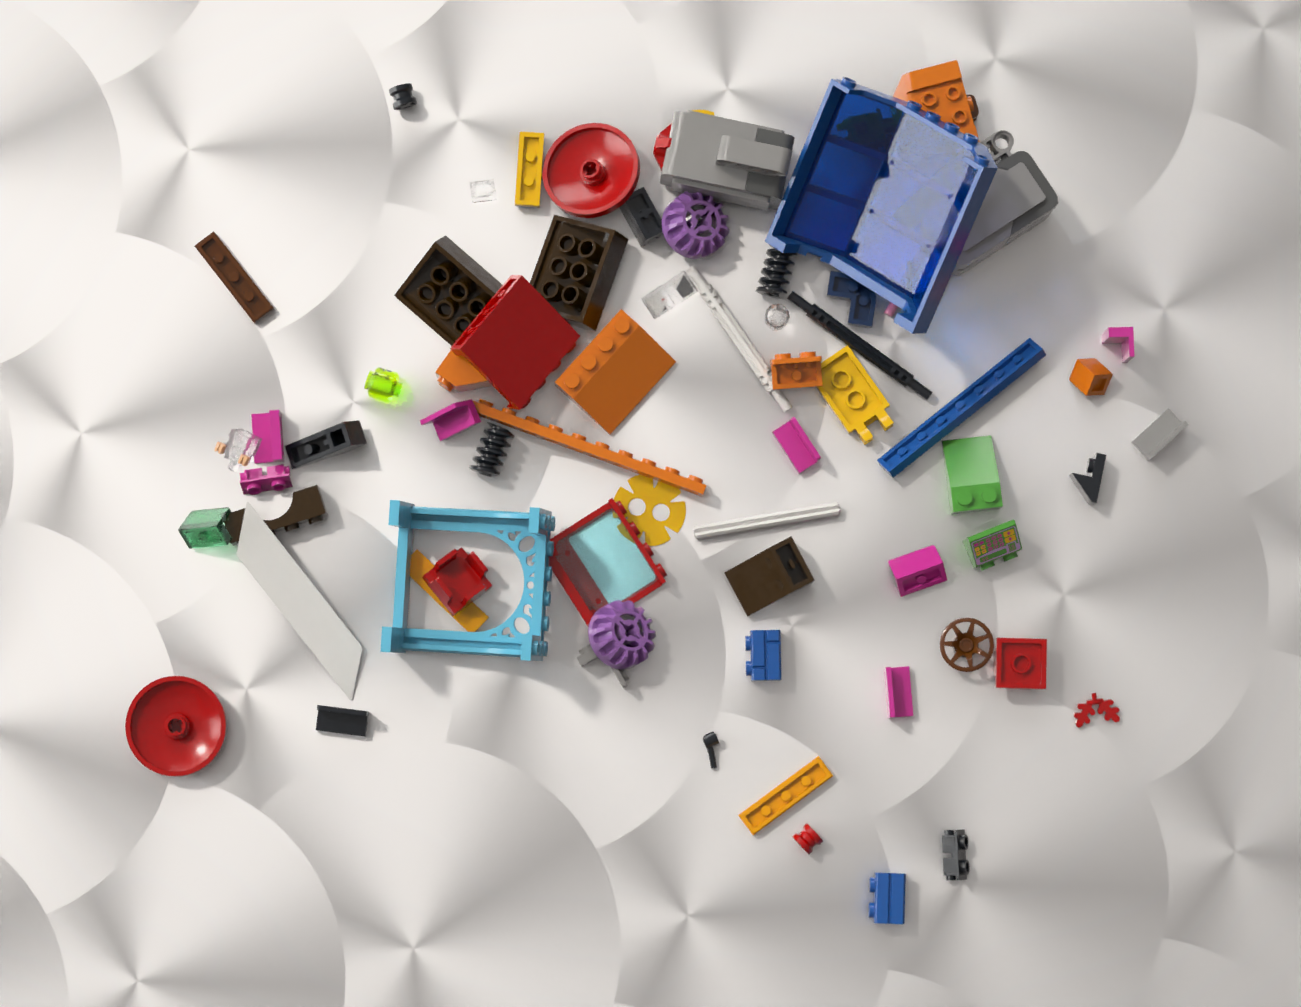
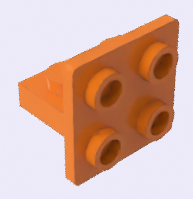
[770,351,823,390]

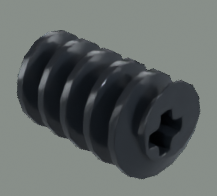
[756,245,798,299]
[469,422,515,477]

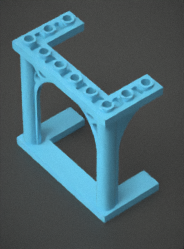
[380,500,555,661]

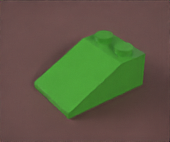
[942,435,1003,514]

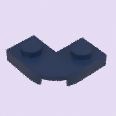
[827,271,876,328]

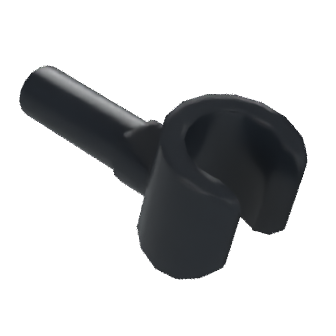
[703,732,719,768]

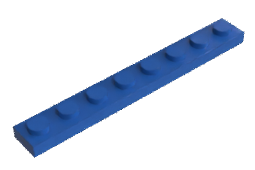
[877,338,1046,478]

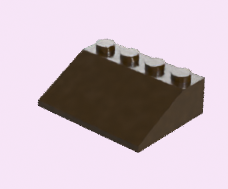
[530,215,629,331]
[394,235,502,346]

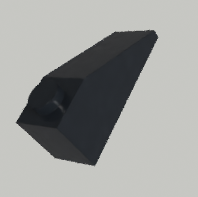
[285,420,367,469]

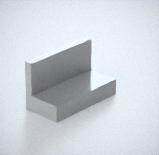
[1131,409,1189,460]

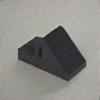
[1069,453,1106,505]

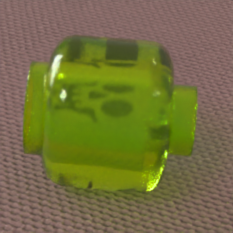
[364,367,403,403]

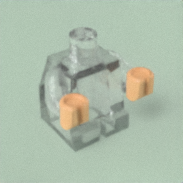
[214,428,262,472]

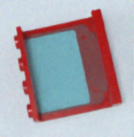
[549,498,667,628]

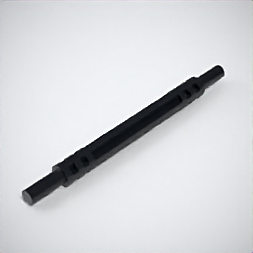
[787,291,933,400]

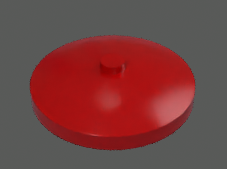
[542,123,640,218]
[125,676,227,776]

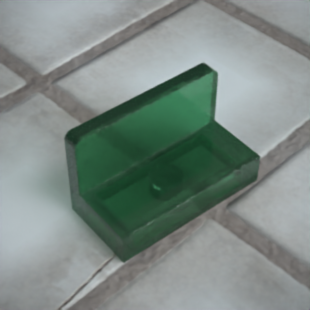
[178,507,232,549]

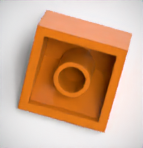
[435,350,492,392]

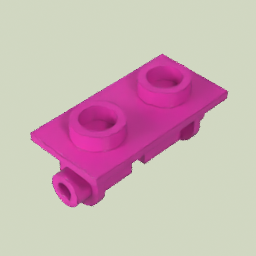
[240,464,293,495]

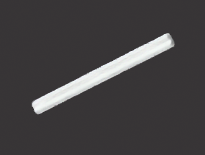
[693,502,840,539]

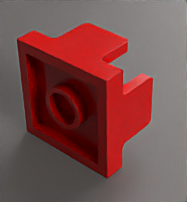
[422,547,493,616]
[993,638,1047,690]

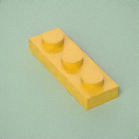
[515,132,544,208]

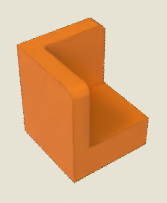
[1069,358,1113,396]

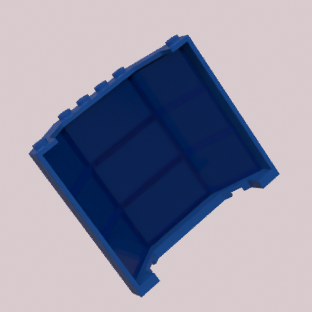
[765,77,998,334]

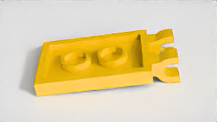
[816,345,894,445]

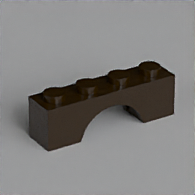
[222,485,328,546]

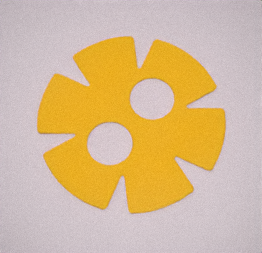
[612,474,686,546]

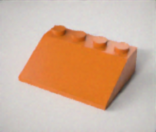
[555,309,676,435]

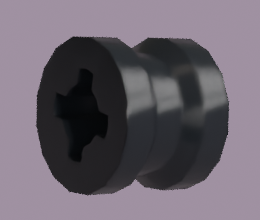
[389,83,417,110]

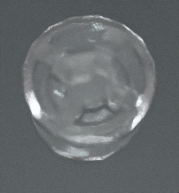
[764,304,790,331]

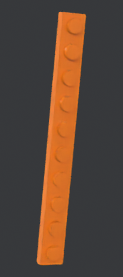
[473,399,706,497]

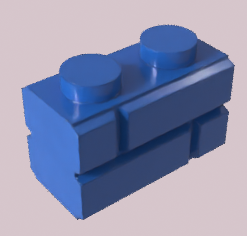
[745,630,782,681]
[868,872,906,924]

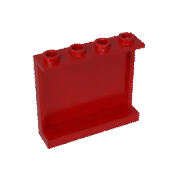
[450,275,580,410]

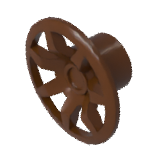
[939,618,994,672]

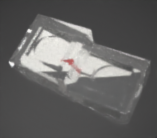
[641,271,698,319]

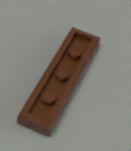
[194,231,274,324]

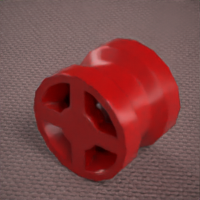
[792,823,823,855]

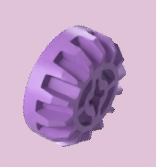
[662,191,730,259]
[588,600,656,669]

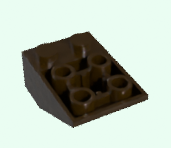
[724,536,815,617]

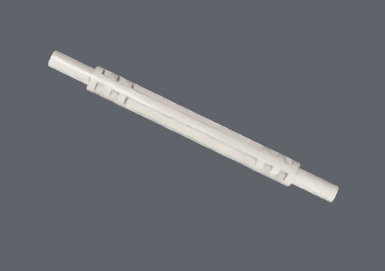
[687,265,792,412]

